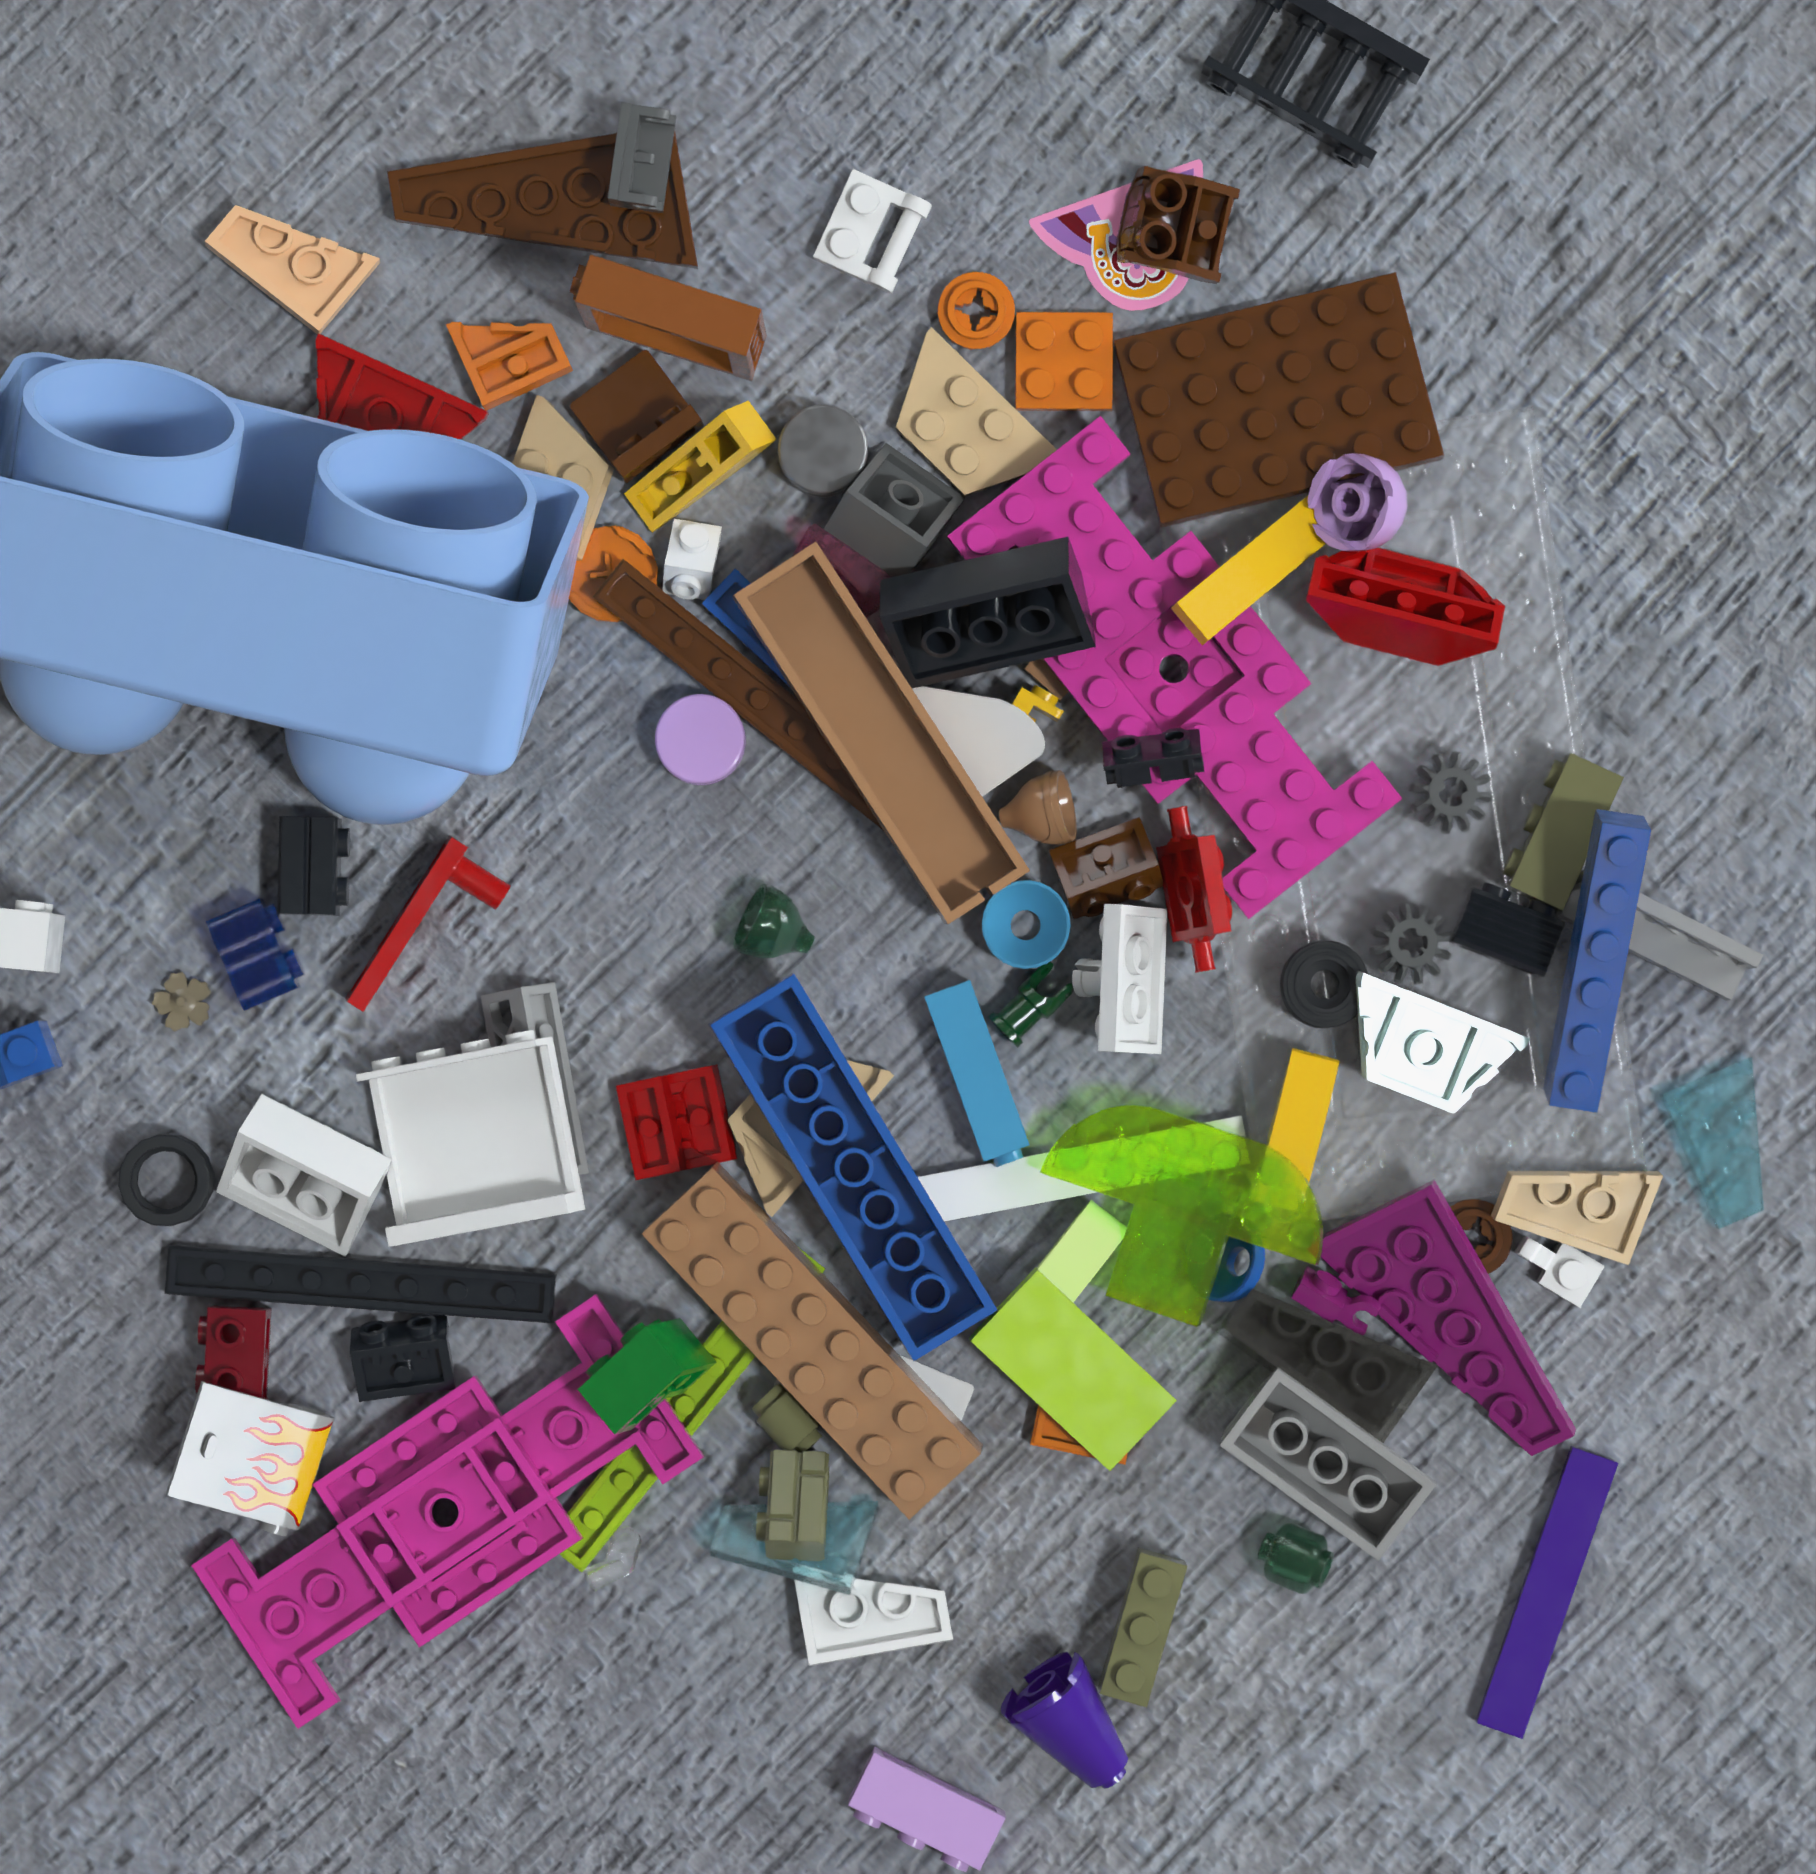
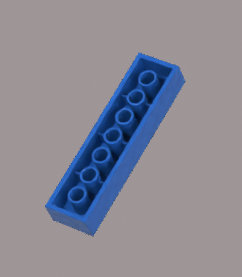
[708,973,997,1361]

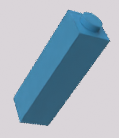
[924,980,1030,1167]

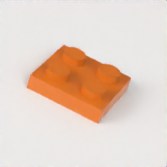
[1015,312,1113,411]

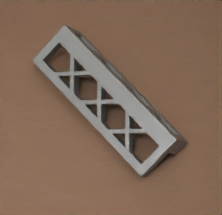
[1556,871,1763,1001]
[481,982,589,1175]

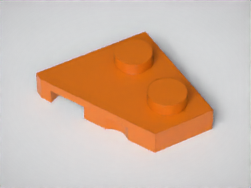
[446,322,573,411]

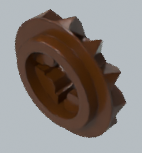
[1450,1199,1513,1274]

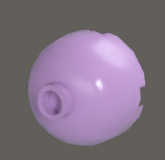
[1308,453,1408,551]

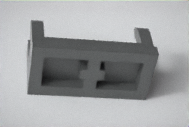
[608,102,677,213]

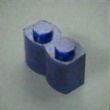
[206,898,305,1011]

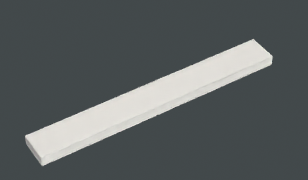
[918,1115,1251,1221]

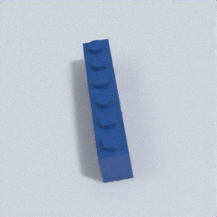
[1543,809,1651,1113]

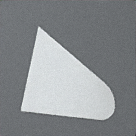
[912,686,1045,797]

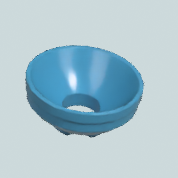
[982,880,1071,969]

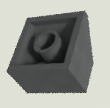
[823,443,965,577]

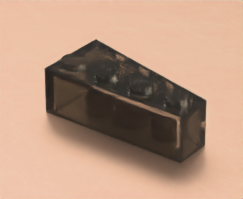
[1216,1289,1438,1443]

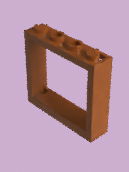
[570,254,767,381]

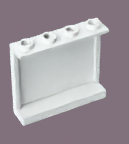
[356,1030,585,1247]

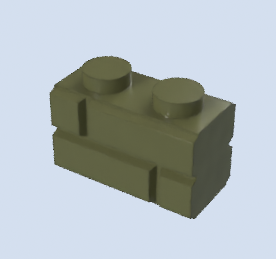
[756,1450,830,1561]

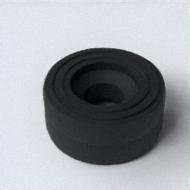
[1280,940,1368,1028]

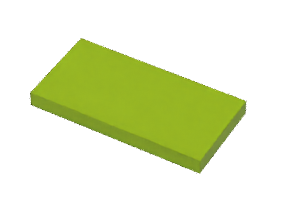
[969,1267,1177,1471]

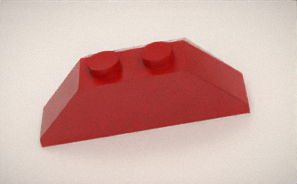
[1306,548,1505,666]

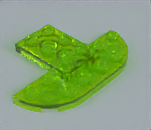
[1040,1105,1323,1327]

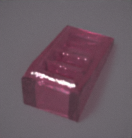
[792,524,891,618]

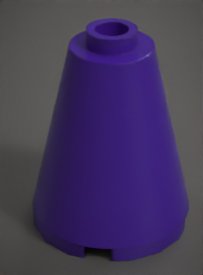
[1001,1652,1128,1789]

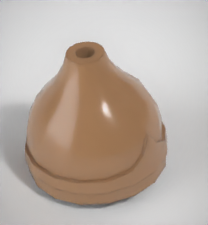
[999,770,1077,845]

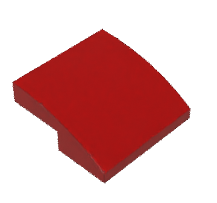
[616,1064,738,1181]

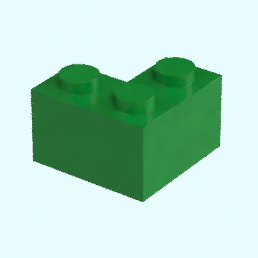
[577,1318,717,1435]

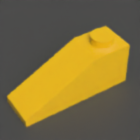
[624,400,777,532]

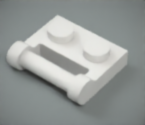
[813,169,932,293]

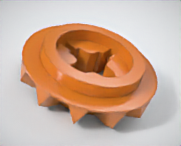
[938,272,1015,350]

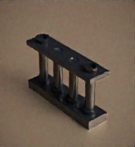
[1201,0,1430,168]

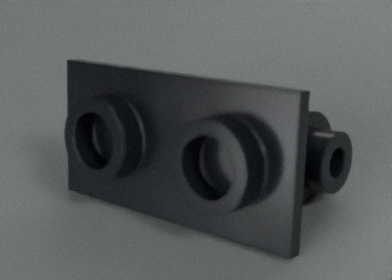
[1102,728,1205,788]

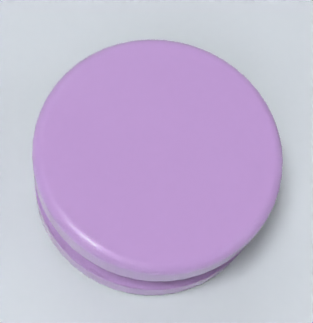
[655,694,746,785]

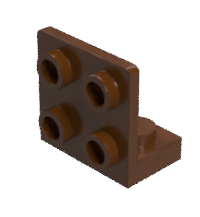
[570,350,704,484]

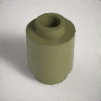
[751,1383,822,1453]

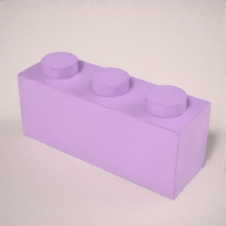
[848,1747,1006,1872]

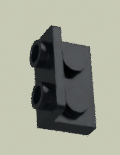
[350,1314,456,1402]

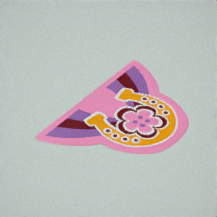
[1029,159,1203,311]

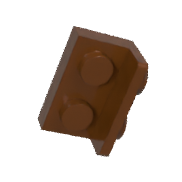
[1049,817,1164,919]

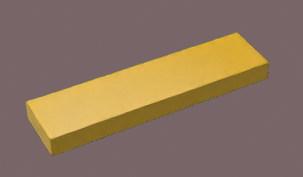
[1171,496,1326,646]

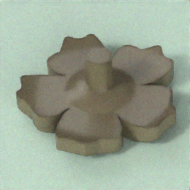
[152,972,211,1032]

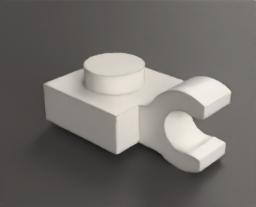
[1514,1236,1605,1308]

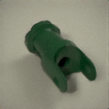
[988,961,1074,1048]

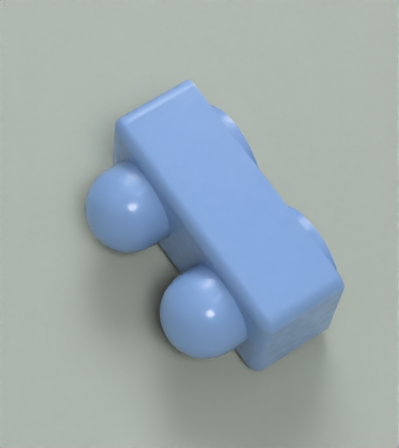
[0,352,589,825]

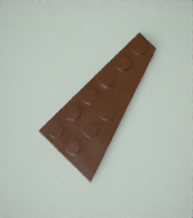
[387,132,698,269]

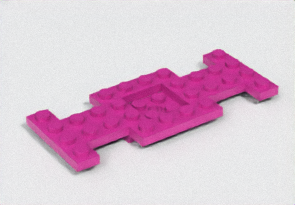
[947,416,1402,920]
[191,1294,705,1729]

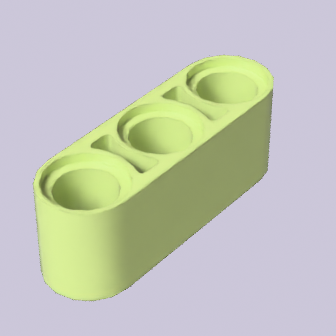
[1037,1200,1129,1303]

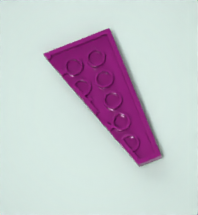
[1306,1179,1576,1456]

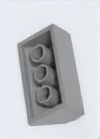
[1220,1367,1437,1561]

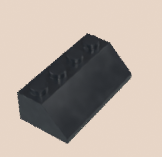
[879,537,1096,688]

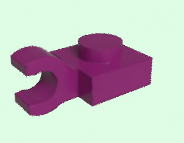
[1291,1266,1381,1337]

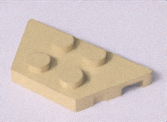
[896,327,1057,497]
[512,395,614,561]
[728,1060,894,1217]

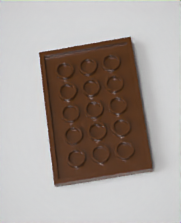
[1114,272,1444,528]

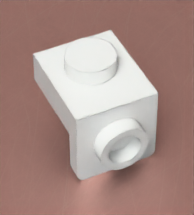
[662,519,722,600]

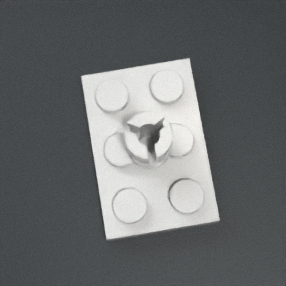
[1072,904,1167,1054]

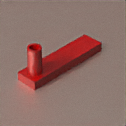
[345,835,511,1012]

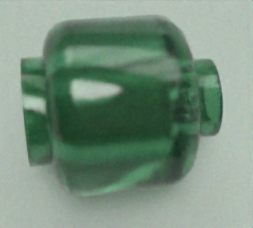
[1258,1523,1334,1594]

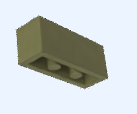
[1502,753,1624,912]
[1098,1547,1187,1708]

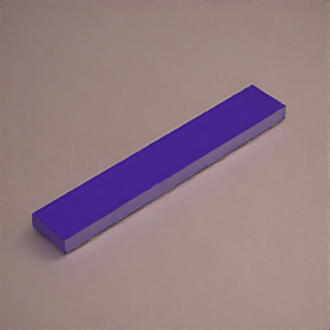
[1475,1446,1619,1739]

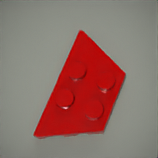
[315,333,489,440]

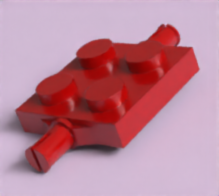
[1156,806,1232,973]

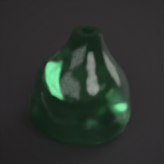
[733,883,815,959]

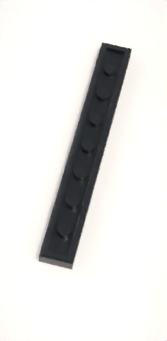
[165,1245,557,1323]

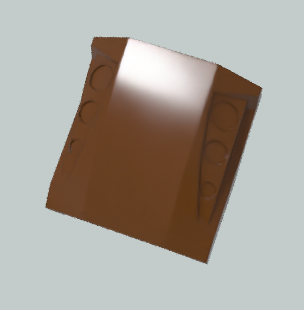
[1116,166,1240,284]

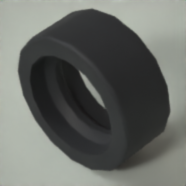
[118,1134,214,1226]

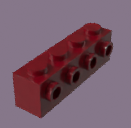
[195,1305,272,1399]

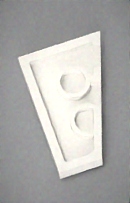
[793,1569,953,1666]

